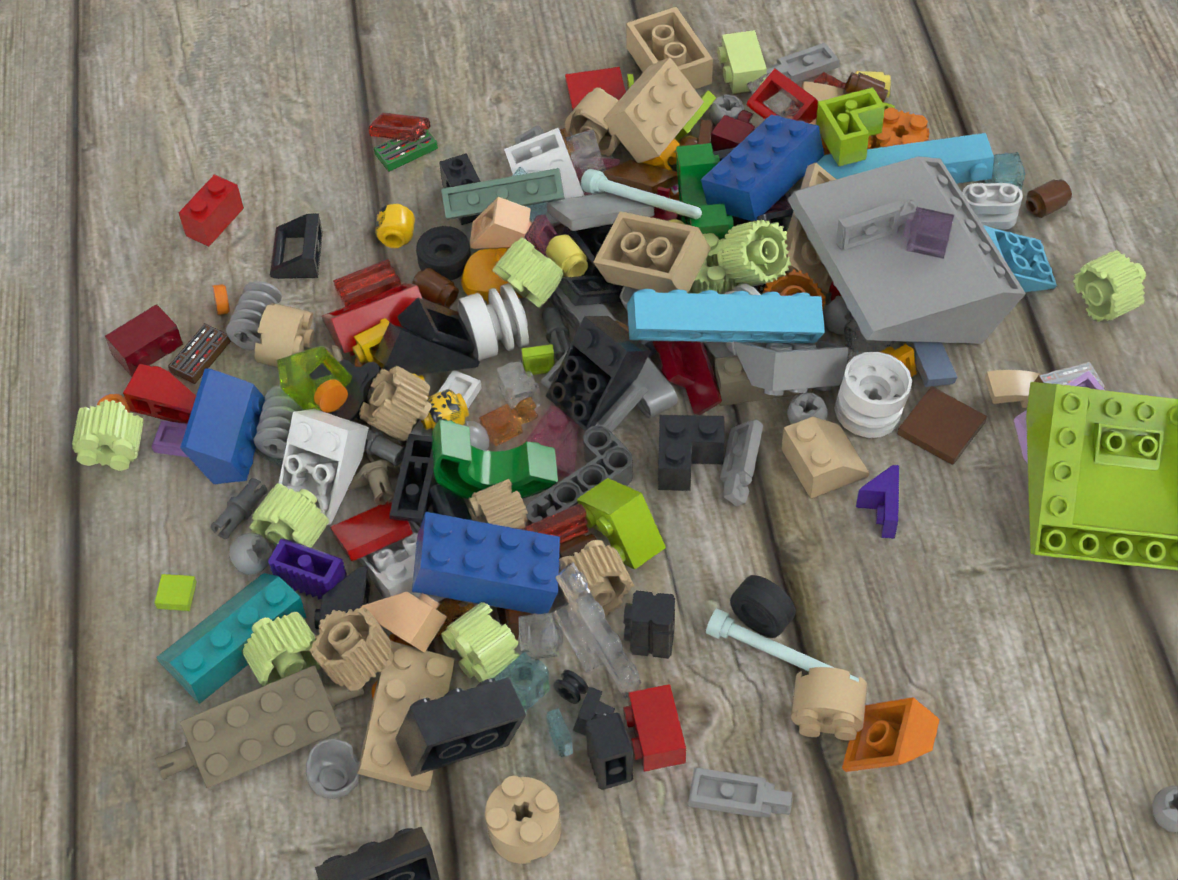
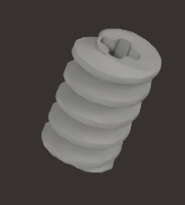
[226,281,282,350]
[254,385,305,459]

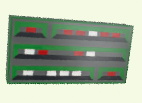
[374,125,438,172]

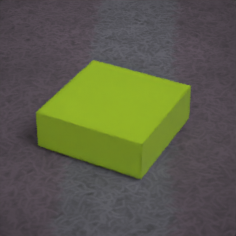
[521,344,555,376]
[154,574,197,611]

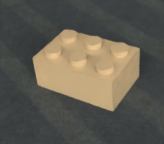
[626,7,713,89]
[604,57,704,163]
[593,211,711,293]

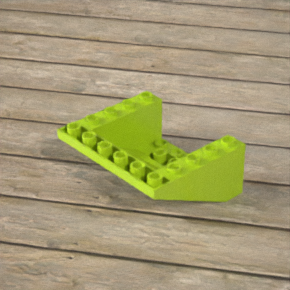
[1026,382,1178,570]

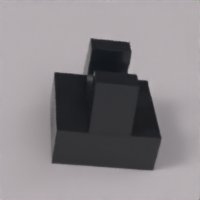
[572,686,615,736]

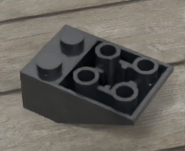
[545,316,651,431]

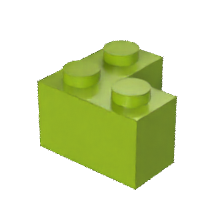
[816,88,885,167]
[577,478,666,570]

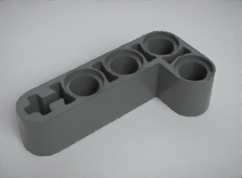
[526,426,633,536]

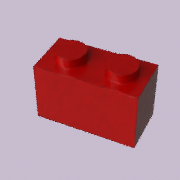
[178,174,244,247]
[623,684,686,772]

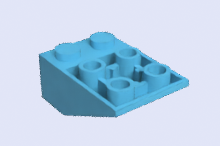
[983,225,1057,292]

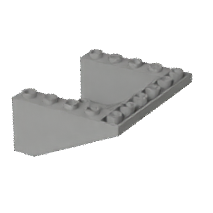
[788,156,1026,344]

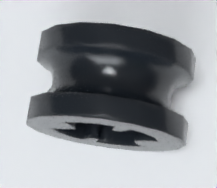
[553,670,589,704]

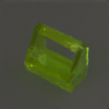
[277,346,352,410]

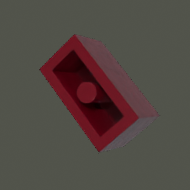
[105,304,183,377]

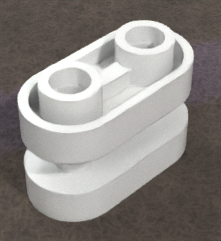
[962,183,1023,230]

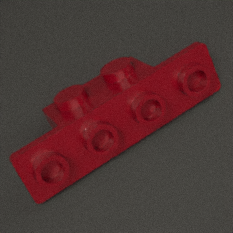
[653,341,722,415]

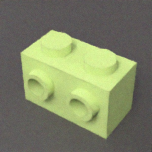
[717,30,767,94]

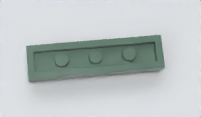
[441,168,565,220]

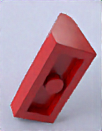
[746,68,818,123]

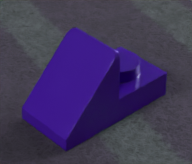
[856,465,899,539]

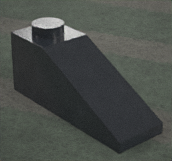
[374,323,480,375]
[389,434,439,523]

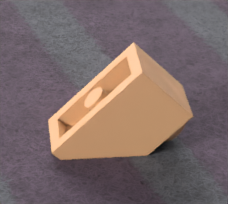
[470,197,532,249]
[360,592,447,653]

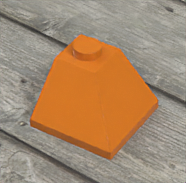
[842,697,940,772]

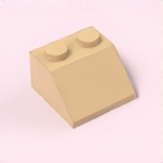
[781,417,869,499]

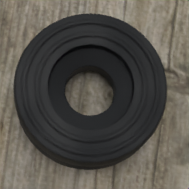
[416,226,471,280]
[730,575,796,638]

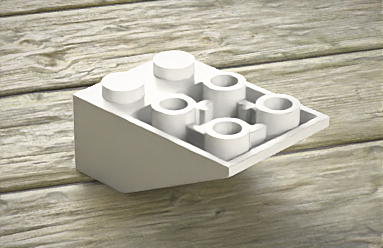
[504,128,585,231]
[279,409,369,525]
[359,521,444,602]

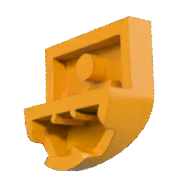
[461,247,523,304]

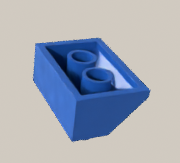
[180,369,265,484]

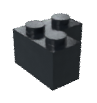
[658,415,725,491]

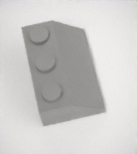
[734,339,848,396]

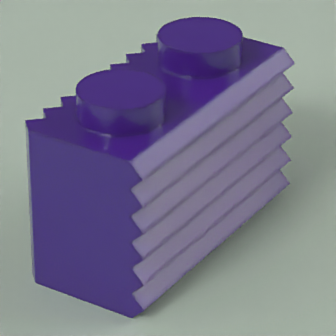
[268,538,347,600]

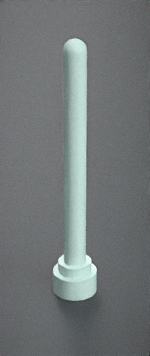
[581,169,702,219]
[706,608,859,682]

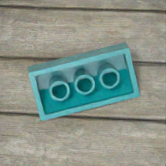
[156,573,307,704]

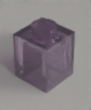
[903,207,954,259]

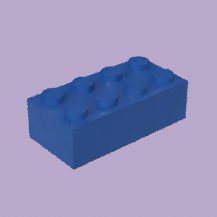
[701,115,824,221]
[412,512,560,616]

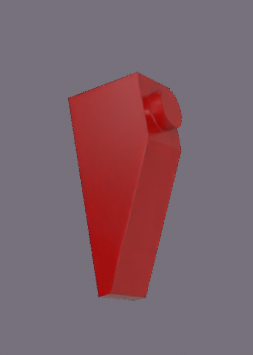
[123,364,196,424]

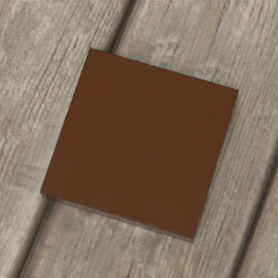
[603,159,678,194]
[897,386,987,465]

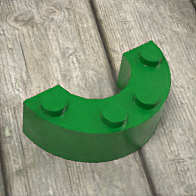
[676,143,734,240]
[432,420,558,499]

